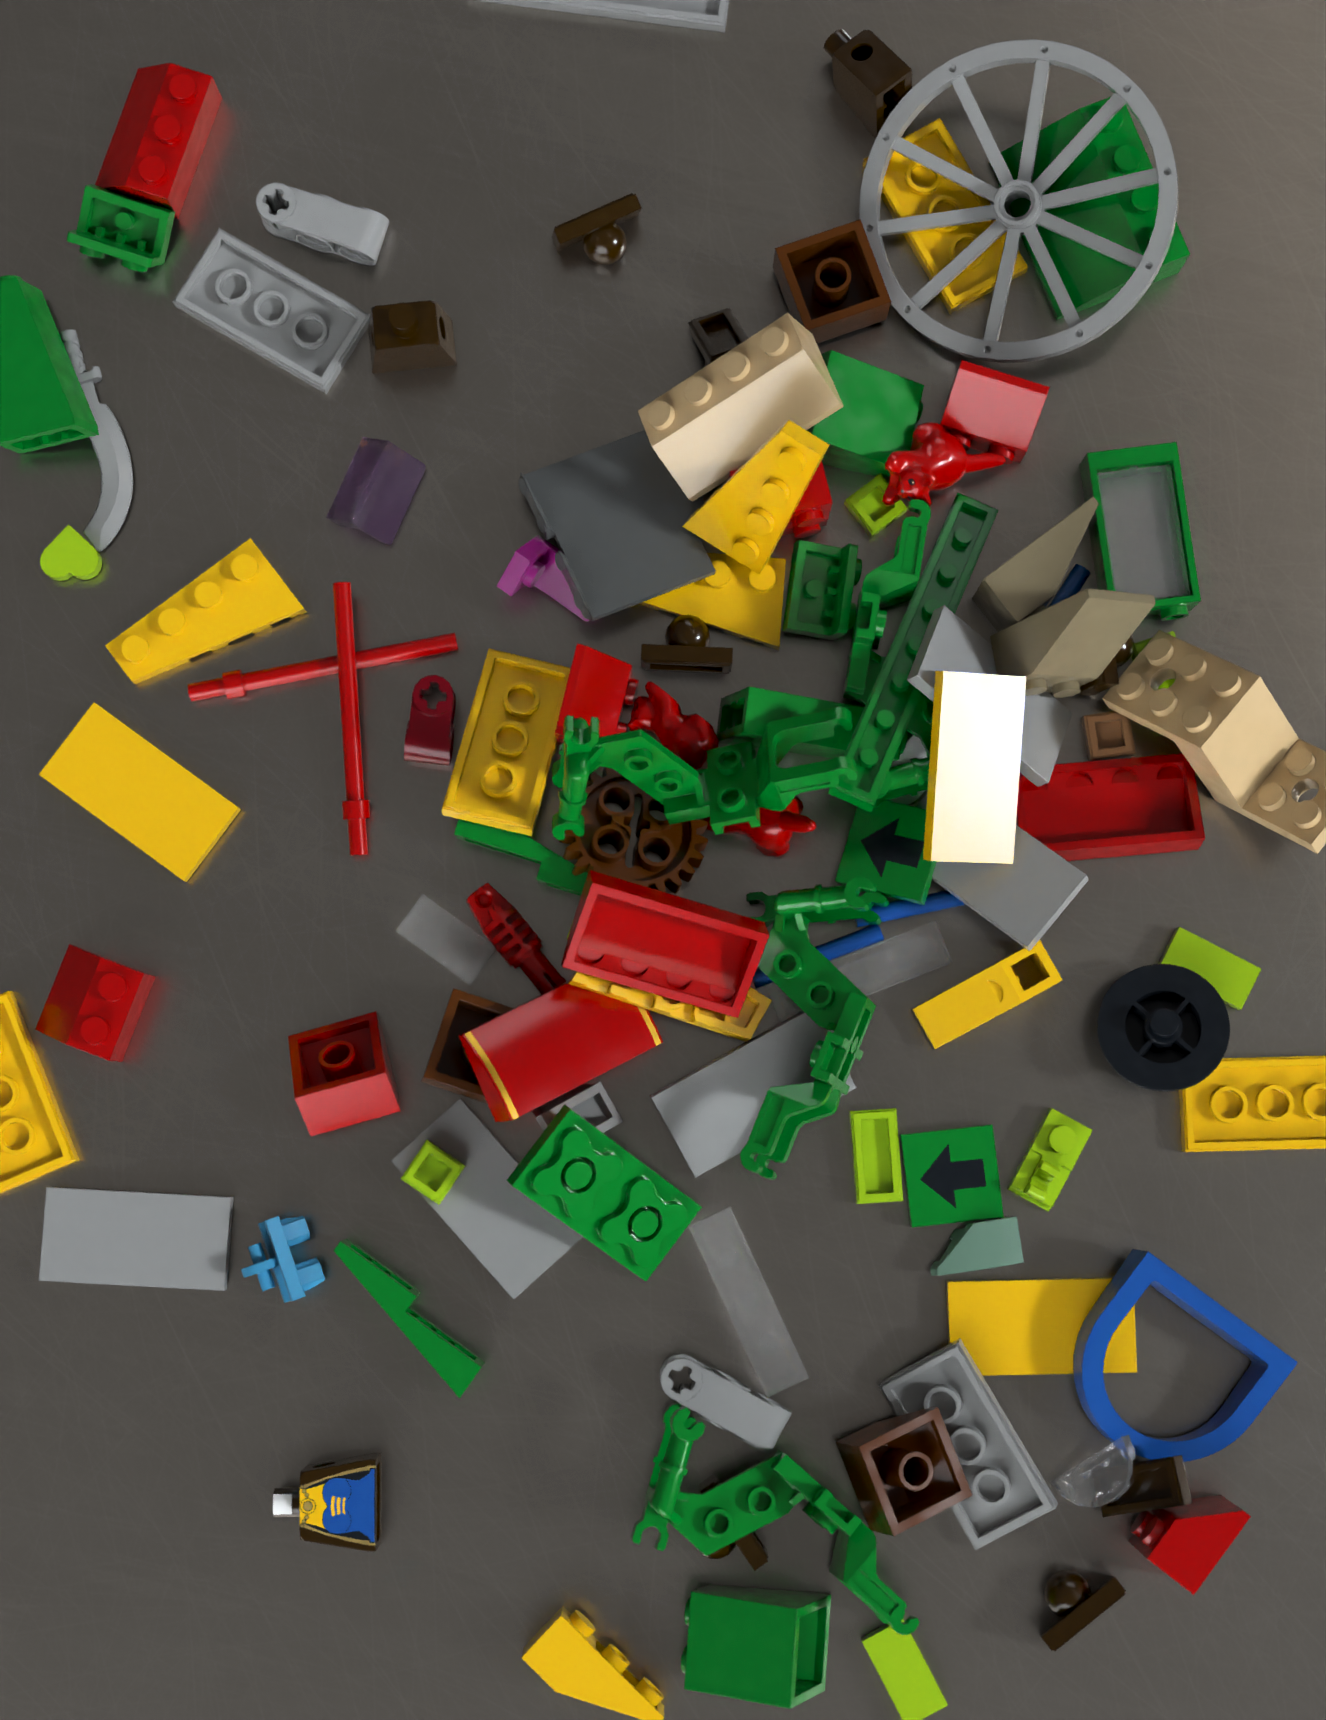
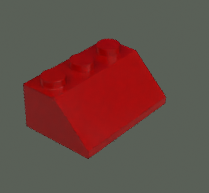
[95,63,222,219]

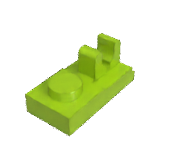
[1007,1108,1093,1212]

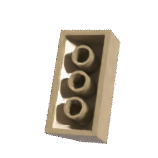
[638,313,844,502]

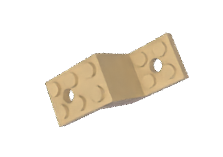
[1102,630,1326,854]

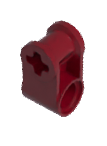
[404,675,456,766]

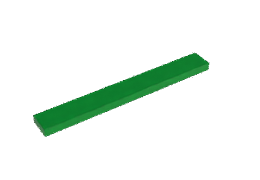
[827,492,999,812]

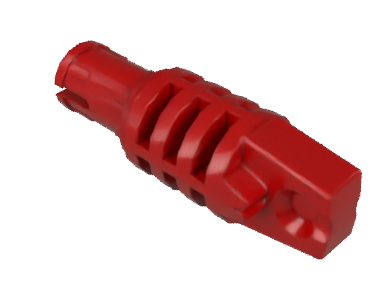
[466,883,566,995]

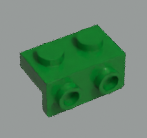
[66,184,176,272]
[782,540,862,640]

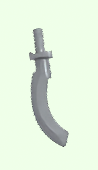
[59,329,133,552]

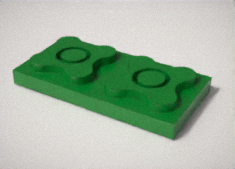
[507,1104,702,1282]

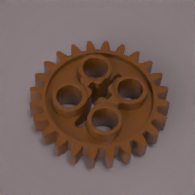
[559,767,708,894]

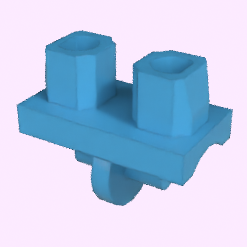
[241,1216,325,1303]

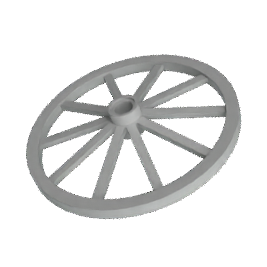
[859,39,1179,363]

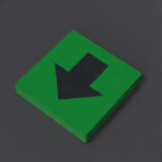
[835,801,937,905]
[899,1125,1004,1228]

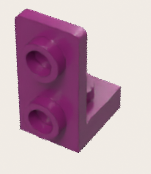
[497,535,590,621]

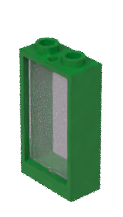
[1079,442,1201,622]

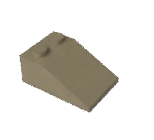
[972,497,1099,632]
[990,588,1156,698]

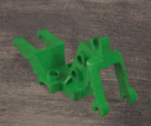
[843,499,933,811]
[552,707,857,840]
[740,876,889,1180]
[631,1402,919,1635]

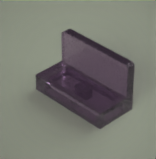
[326,437,426,545]

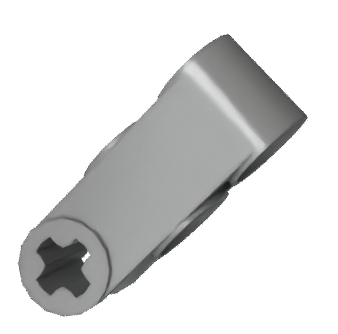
[256,182,390,266]
[659,1354,792,1455]

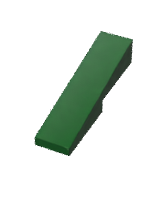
[454,819,588,896]
[334,1239,485,1399]

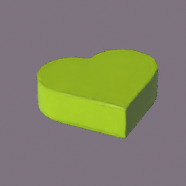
[40,524,103,581]

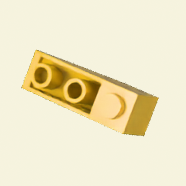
[912,940,1062,1049]
[521,1606,664,1720]

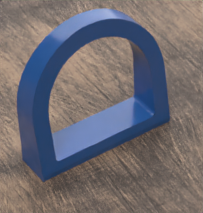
[1073,1249,1298,1462]

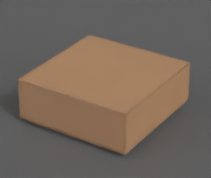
[1081,711,1136,761]

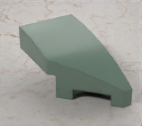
[930,1216,1024,1276]

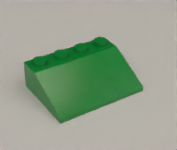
[989,97,1190,320]

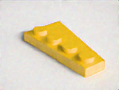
[682,420,829,574]
[105,538,306,684]
[639,553,786,651]
[568,971,772,1042]

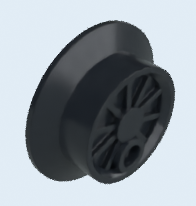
[1097,964,1230,1092]

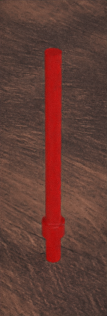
[333,582,370,856]
[187,632,458,702]

